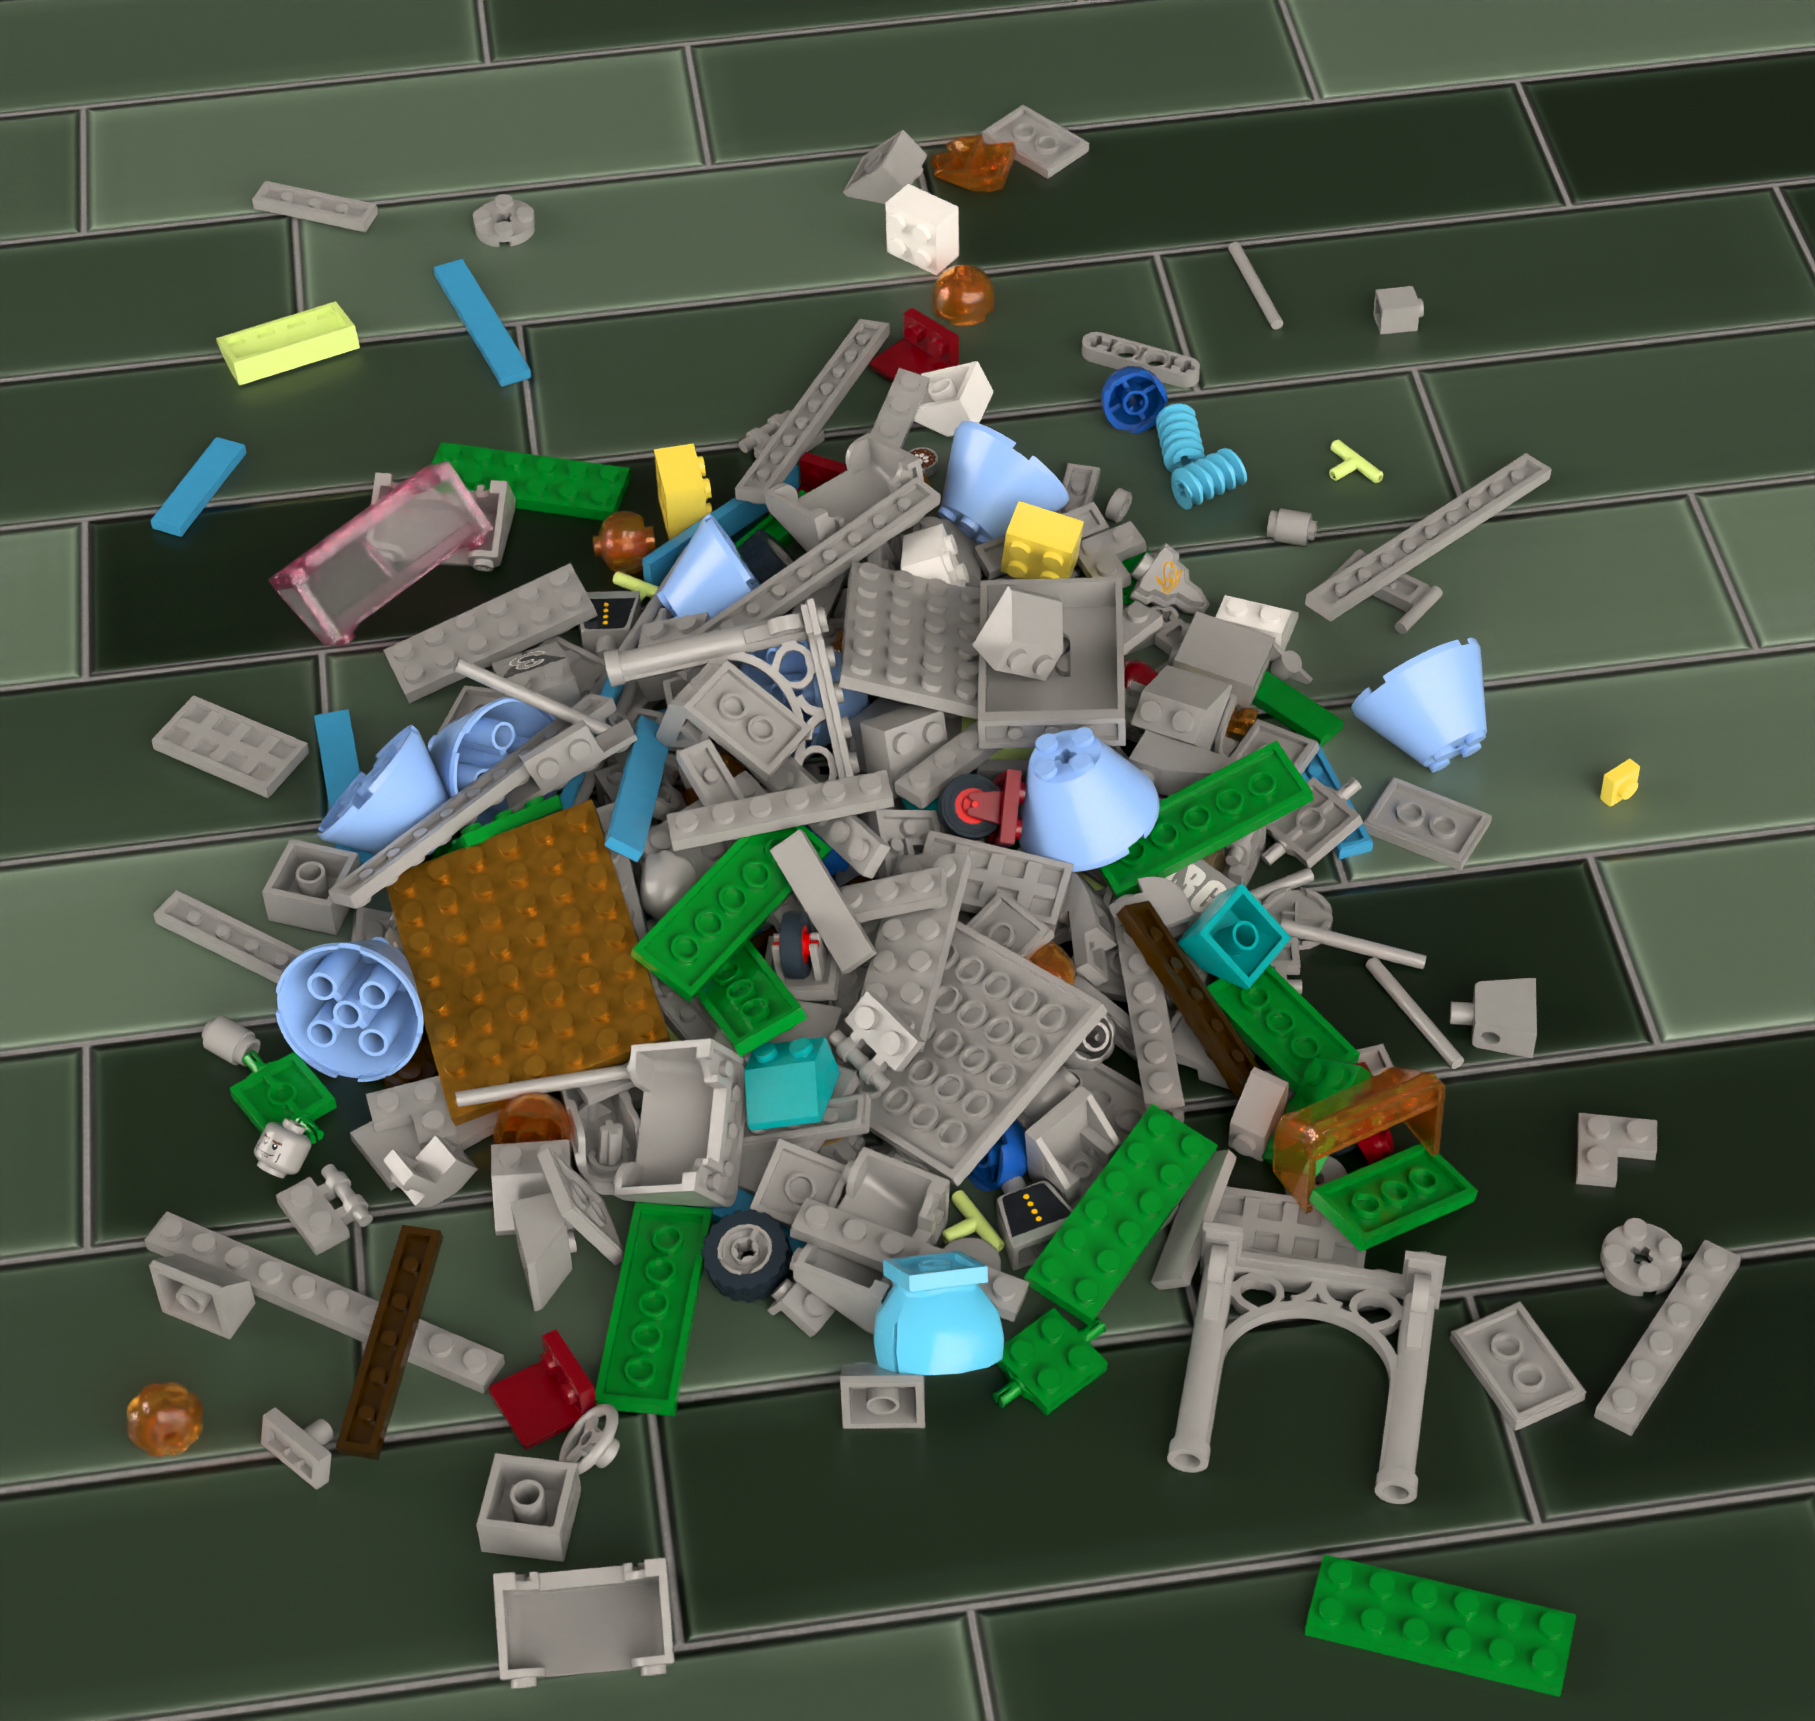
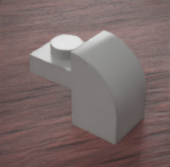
[1108,876,1196,940]
[383,1135,478,1207]

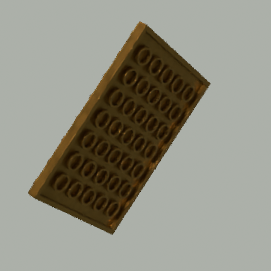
[386,799,672,1126]

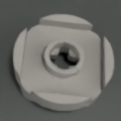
[473,194,535,247]
[1600,1218,1682,1296]

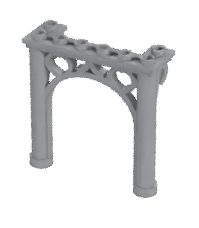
[604,598,862,828]
[1167,1221,1446,1504]

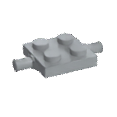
[1260,777,1363,868]

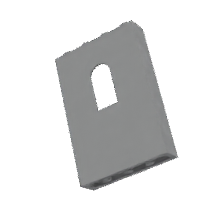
[978,577,1126,749]

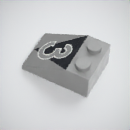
[491,641,582,719]

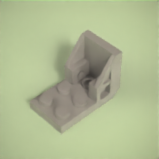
[655,658,812,781]
[1024,1085,1179,1231]

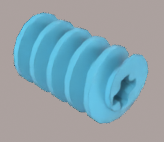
[1156,403,1206,473]
[1171,448,1247,510]

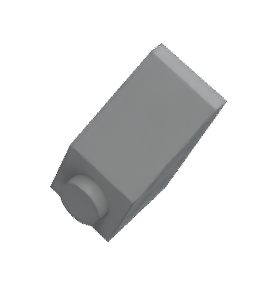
[1228,1067,1289,1162]

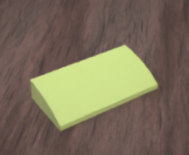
[216,301,360,386]

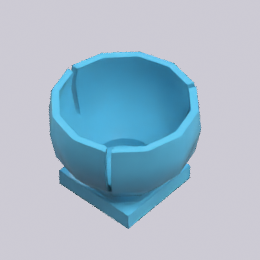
[873,1250,1004,1375]

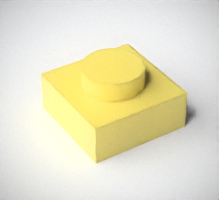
[1600,758,1640,807]

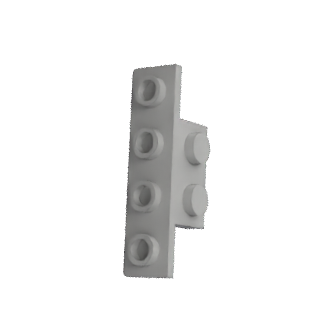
[505,719,638,813]

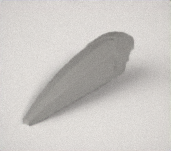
[560,1084,640,1195]

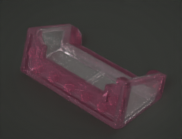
[268,461,493,647]

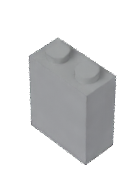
[1167,611,1275,709]

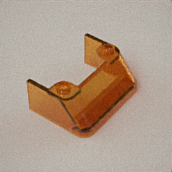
[1273,1066,1446,1214]

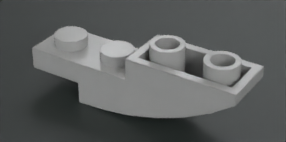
[1058,872,1117,986]

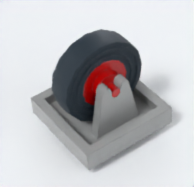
[765,910,841,1001]

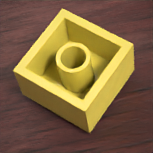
[654,443,712,540]
[1000,501,1084,579]

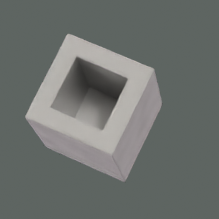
[1373,286,1424,335]

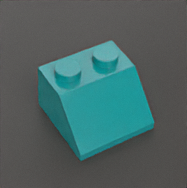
[1177,883,1291,989]
[744,1037,840,1131]

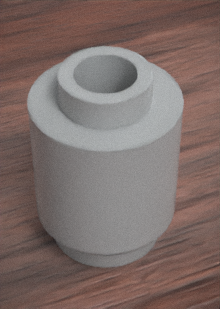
[1267,508,1318,546]
[202,1016,260,1066]

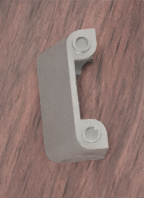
[764,433,925,552]
[365,473,516,572]
[614,1038,747,1208]
[790,1147,950,1335]
[493,1558,675,1689]

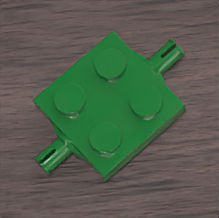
[229,1050,337,1144]
[992,1308,1108,1415]

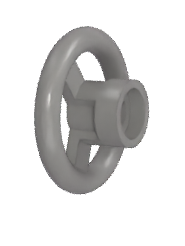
[559,1403,620,1475]

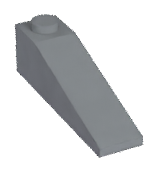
[1129,730,1238,795]

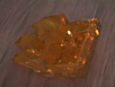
[930,135,1017,192]

